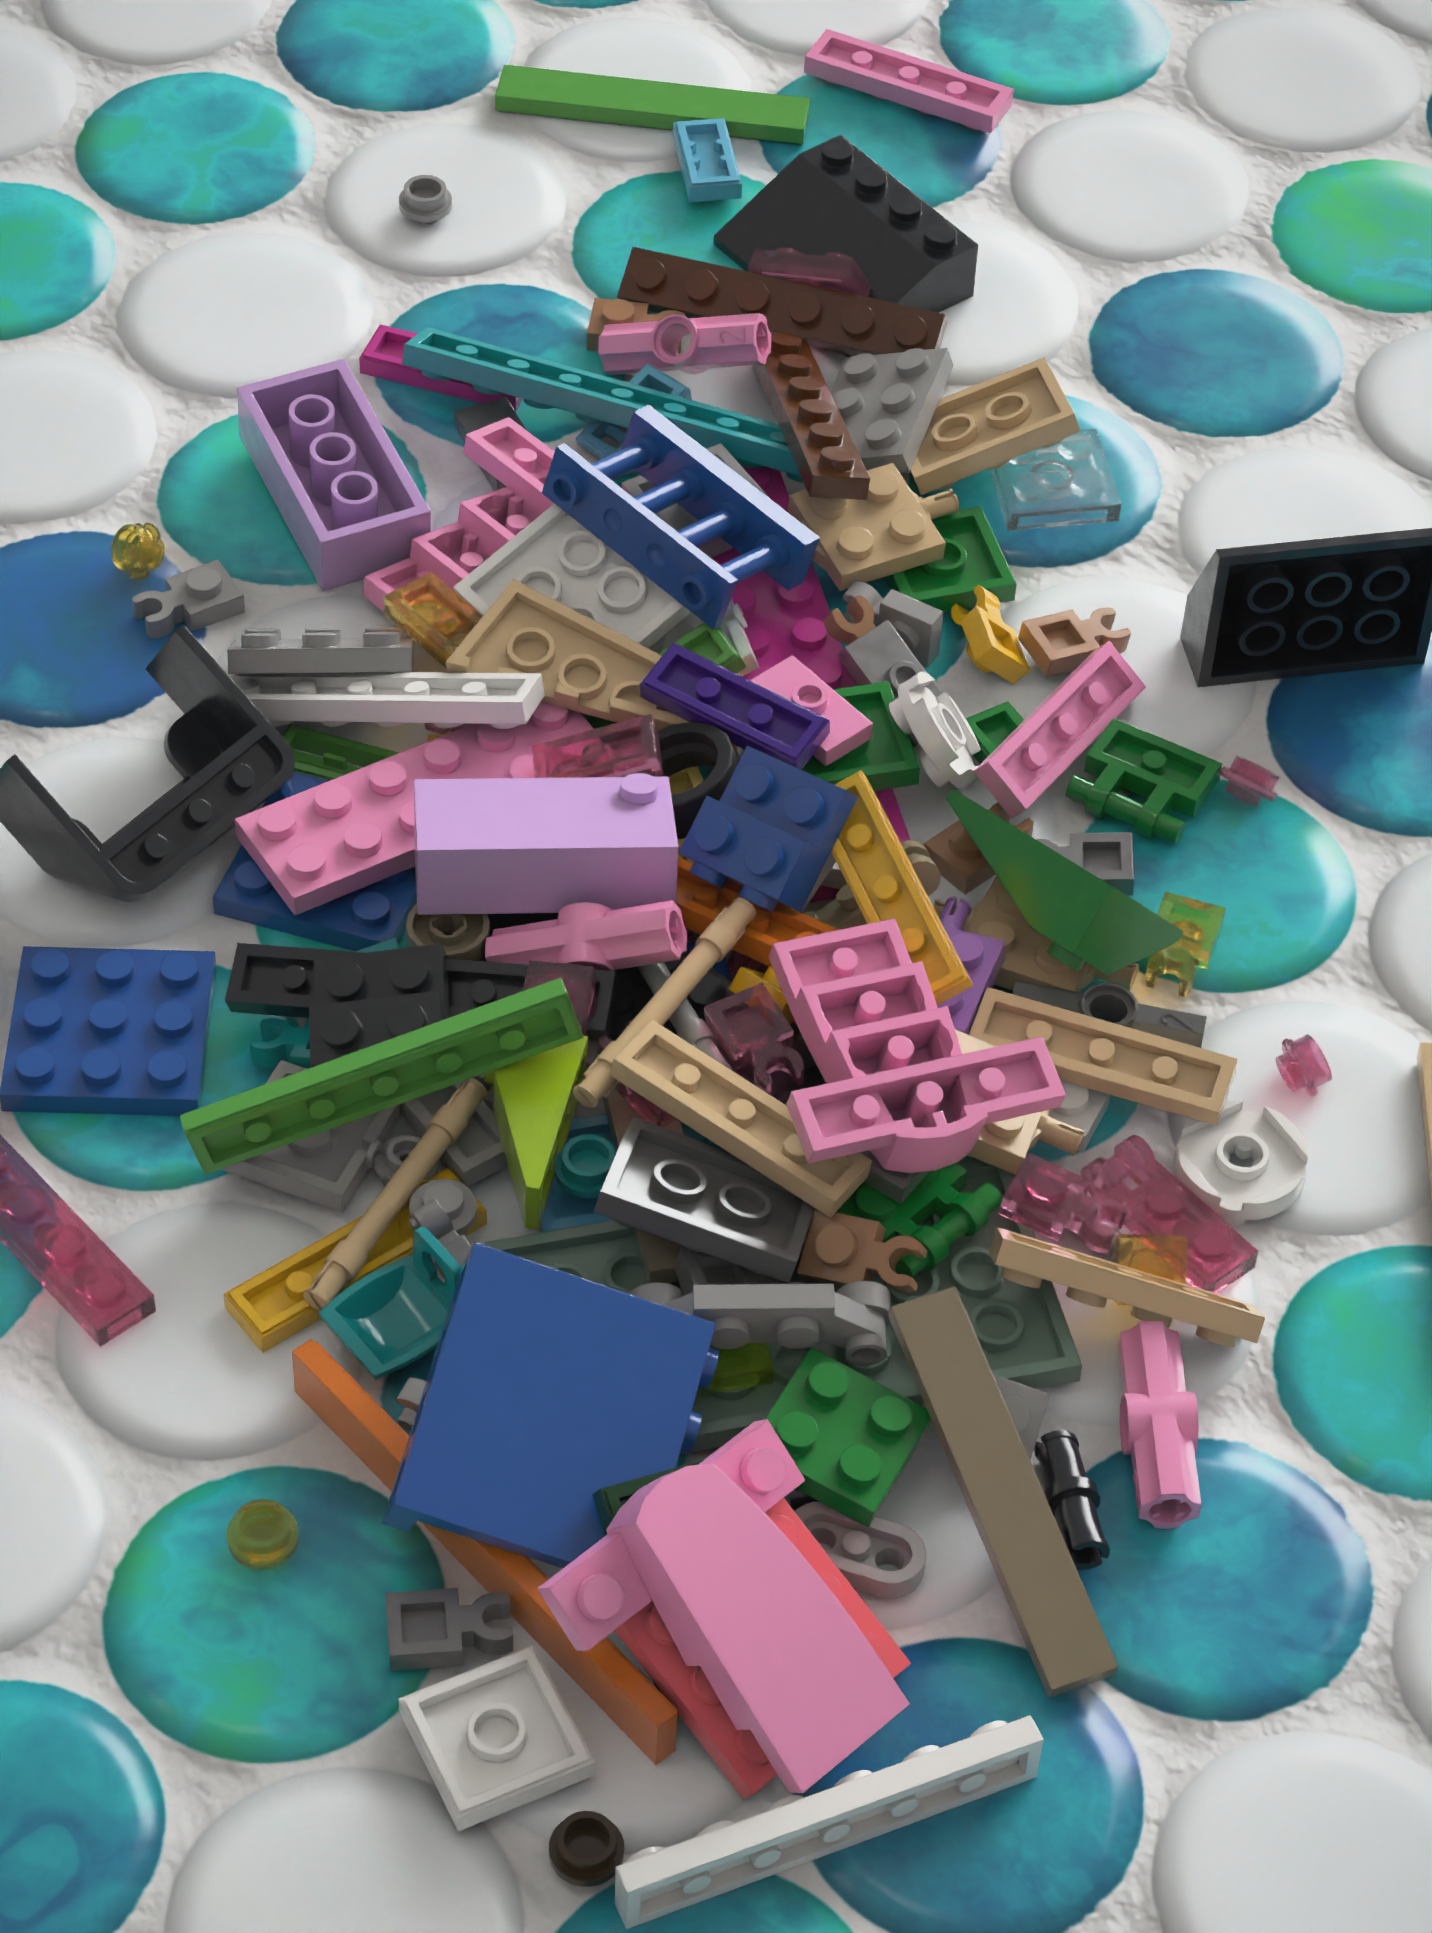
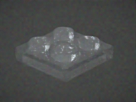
[989,429,1121,531]

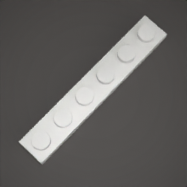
[225,671,545,729]
[615,1715,1044,1929]

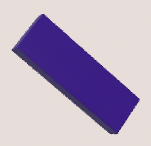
[639,642,830,770]

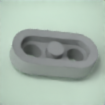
[795,1501,926,1599]

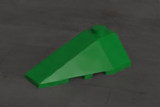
[946,788,1184,975]

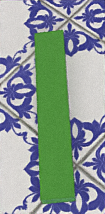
[495,64,810,144]
[180,977,584,1175]

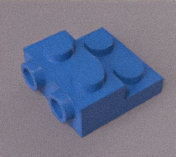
[678,746,858,913]

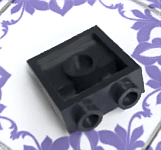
[309,943,449,1068]

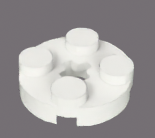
[889,672,981,789]
[1173,1101,1308,1227]

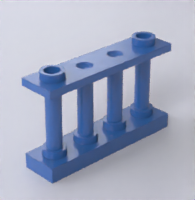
[542,405,820,630]

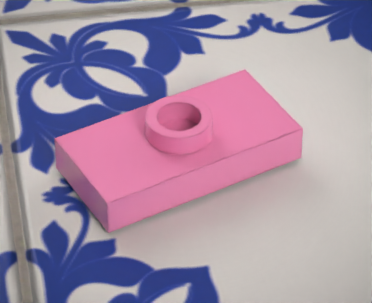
[750,655,873,766]

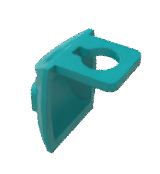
[318,1226,461,1380]

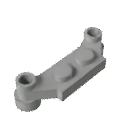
[629,1281,891,1366]

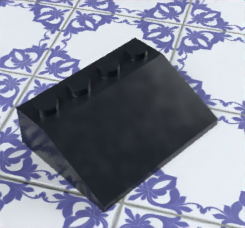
[713,135,978,357]
[1180,528,1432,687]

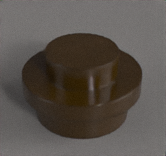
[549,1811,624,1887]

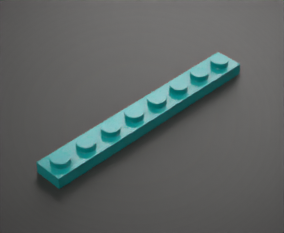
[402,327,803,483]

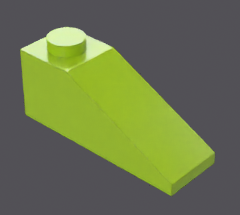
[484,1036,588,1231]

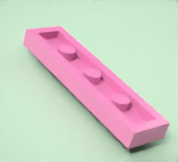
[804,29,1014,134]
[974,641,1146,819]

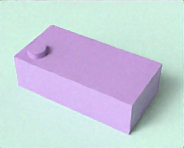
[237,359,431,591]
[414,773,678,915]

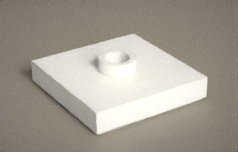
[399,1645,595,1832]

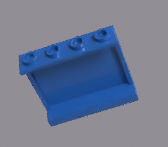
[382,1242,719,1569]

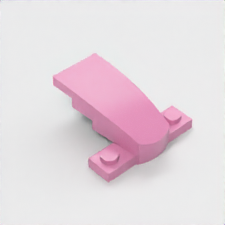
[362,417,554,656]
[768,918,1066,1173]
[537,1419,910,1793]

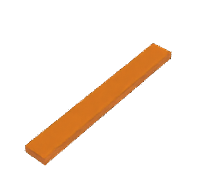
[292,1339,678,1765]

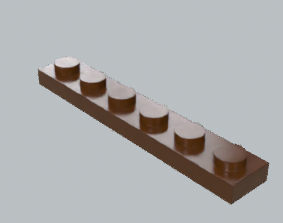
[617,247,948,356]
[753,332,870,500]

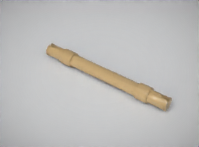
[573,898,756,1108]
[303,1078,488,1311]

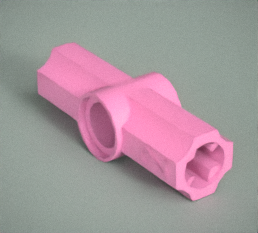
[598,313,771,375]
[485,900,687,971]
[1118,1321,1201,1529]

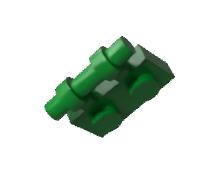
[1065,718,1222,844]
[836,1163,1002,1278]

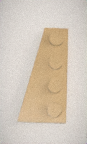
[446,579,689,733]

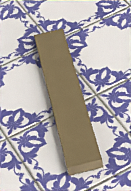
[888,1286,1118,1698]

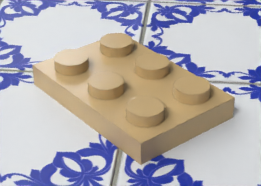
[910,357,1081,496]

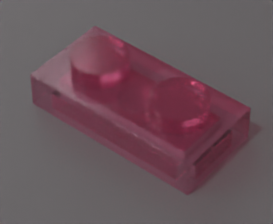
[748,248,871,297]
[532,714,663,778]

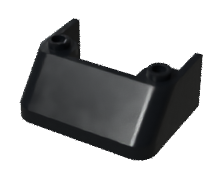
[0,625,295,902]

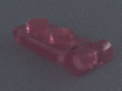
[1080,1135,1258,1294]

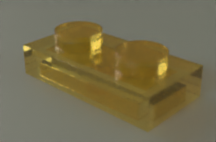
[384,572,482,669]

